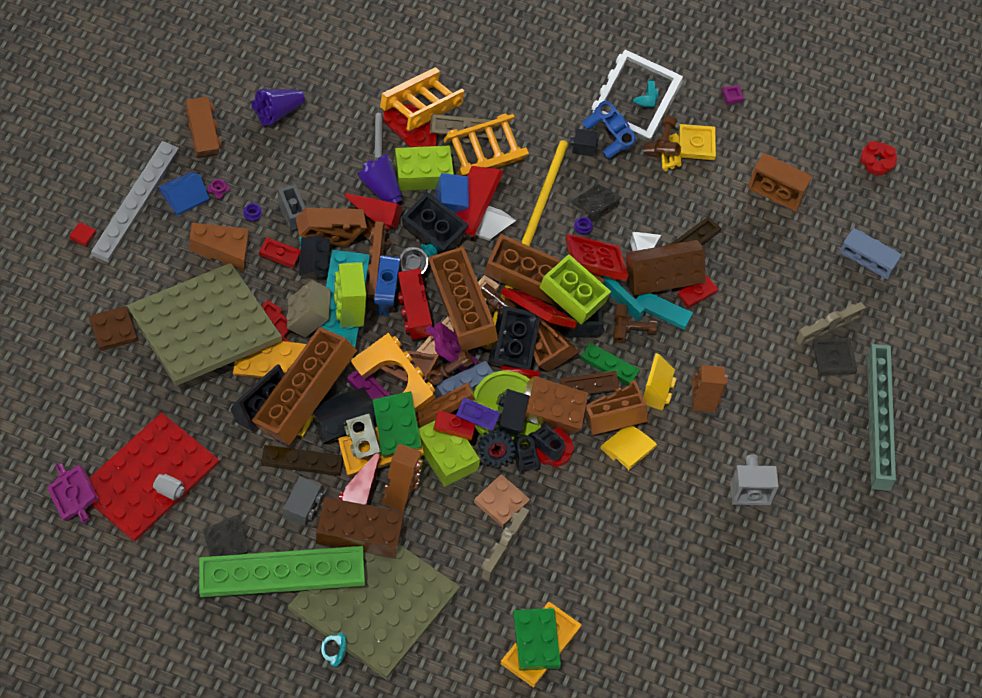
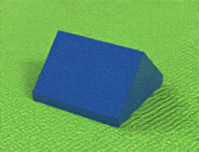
[158,172,209,216]
[436,173,469,214]

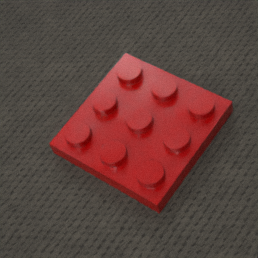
[565,234,629,281]

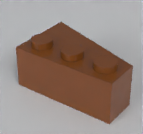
[185,96,222,158]
[296,208,367,248]
[189,223,249,272]
[529,311,580,372]
[378,349,441,385]
[585,380,648,435]
[381,444,423,512]

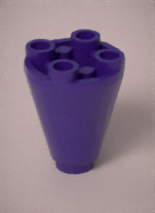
[251,89,305,126]
[357,154,403,205]

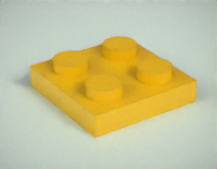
[679,124,716,160]

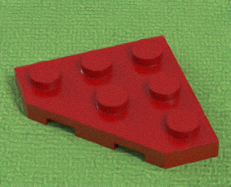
[383,104,437,147]

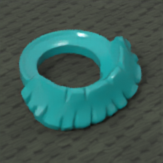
[321,632,347,667]

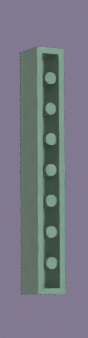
[867,344,896,491]

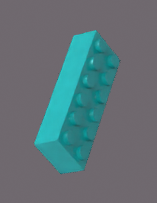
[320,249,370,363]

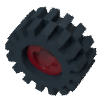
[478,428,515,467]

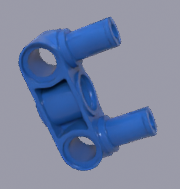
[582,101,637,159]
[374,255,400,317]

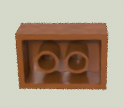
[747,153,812,212]
[524,376,588,435]

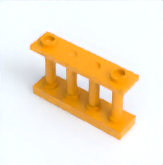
[380,67,464,131]
[443,113,529,176]

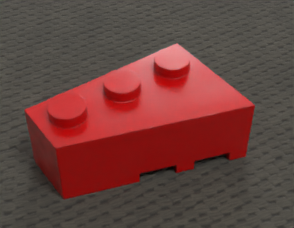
[398,268,432,340]

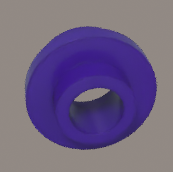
[243,203,262,221]
[574,217,593,235]

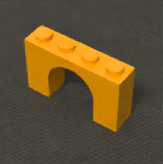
[350,333,436,412]

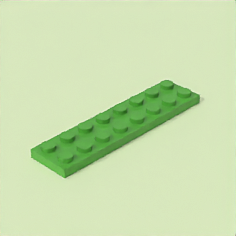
[199,546,365,597]

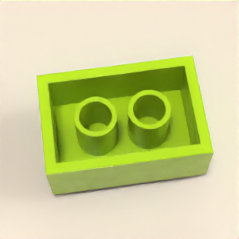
[394,146,454,191]
[539,254,611,325]
[334,262,366,328]
[419,421,480,487]

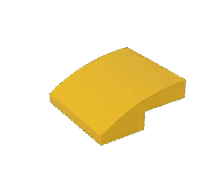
[600,426,657,470]

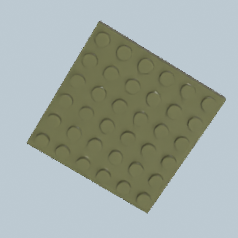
[127,263,282,386]
[288,544,460,679]

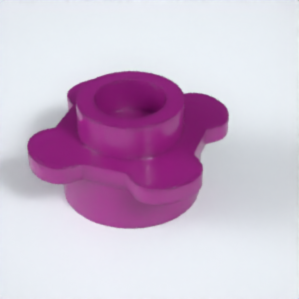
[207,179,230,199]

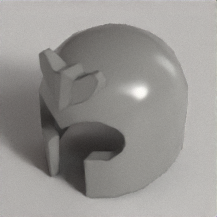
[399,247,429,274]

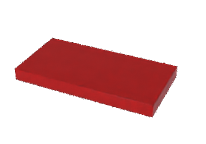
[455,166,503,237]
[500,287,577,328]

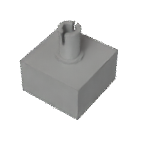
[730,454,778,505]

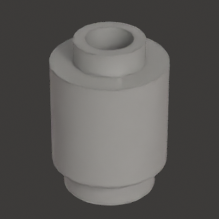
[153,474,185,500]

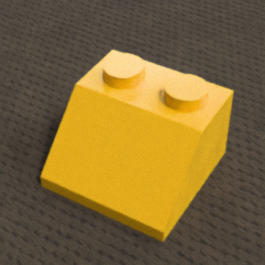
[643,353,676,411]

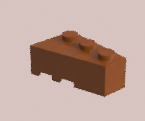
[692,365,728,412]

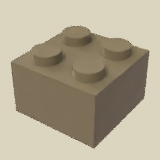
[286,280,331,337]

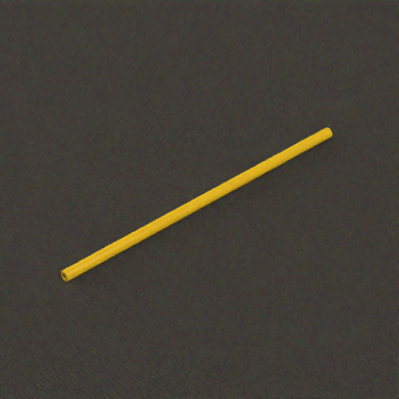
[482,140,568,350]

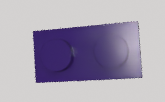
[456,397,500,431]

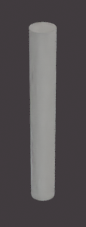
[375,113,383,161]

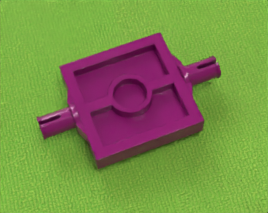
[426,322,478,371]
[47,463,99,523]

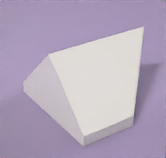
[475,206,516,241]
[630,232,661,251]

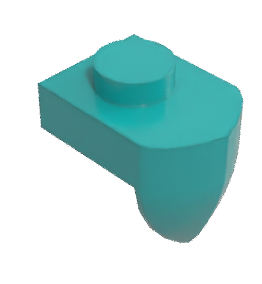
[633,81,658,108]

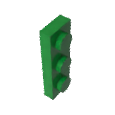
[580,343,640,386]

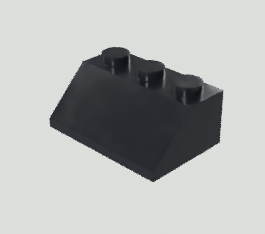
[402,192,469,254]
[488,306,541,370]
[230,364,284,430]
[312,387,377,444]

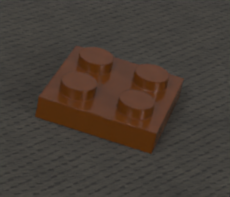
[89,306,137,351]

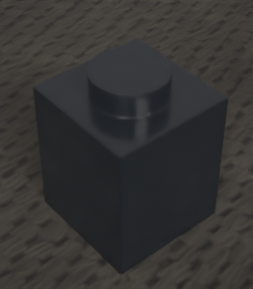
[570,128,598,157]

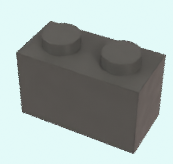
[278,184,306,231]
[283,476,324,526]

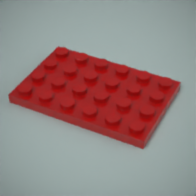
[89,412,219,542]

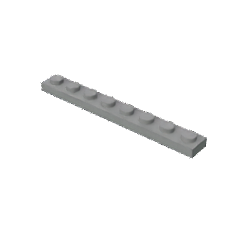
[91,141,179,263]

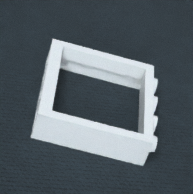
[591,50,683,142]

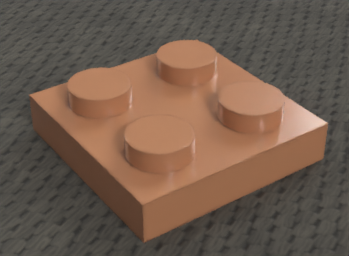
[474,474,530,528]

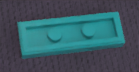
[601,275,645,322]
[636,293,693,330]

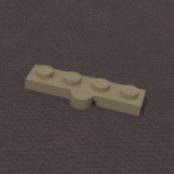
[430,114,502,144]
[796,302,866,346]
[481,507,529,581]

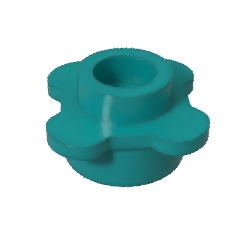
[420,244,438,257]

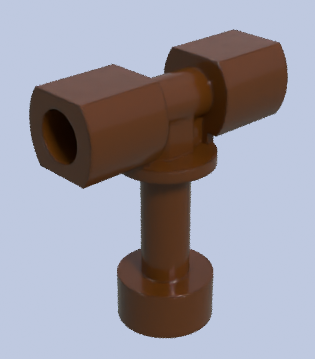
[643,115,681,156]
[481,283,516,314]
[613,304,657,343]
[426,350,473,385]

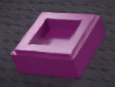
[721,85,744,105]

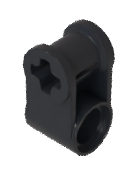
[528,422,565,461]
[513,434,540,473]

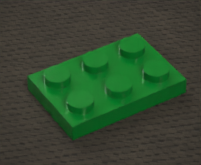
[373,391,422,457]
[513,608,561,671]

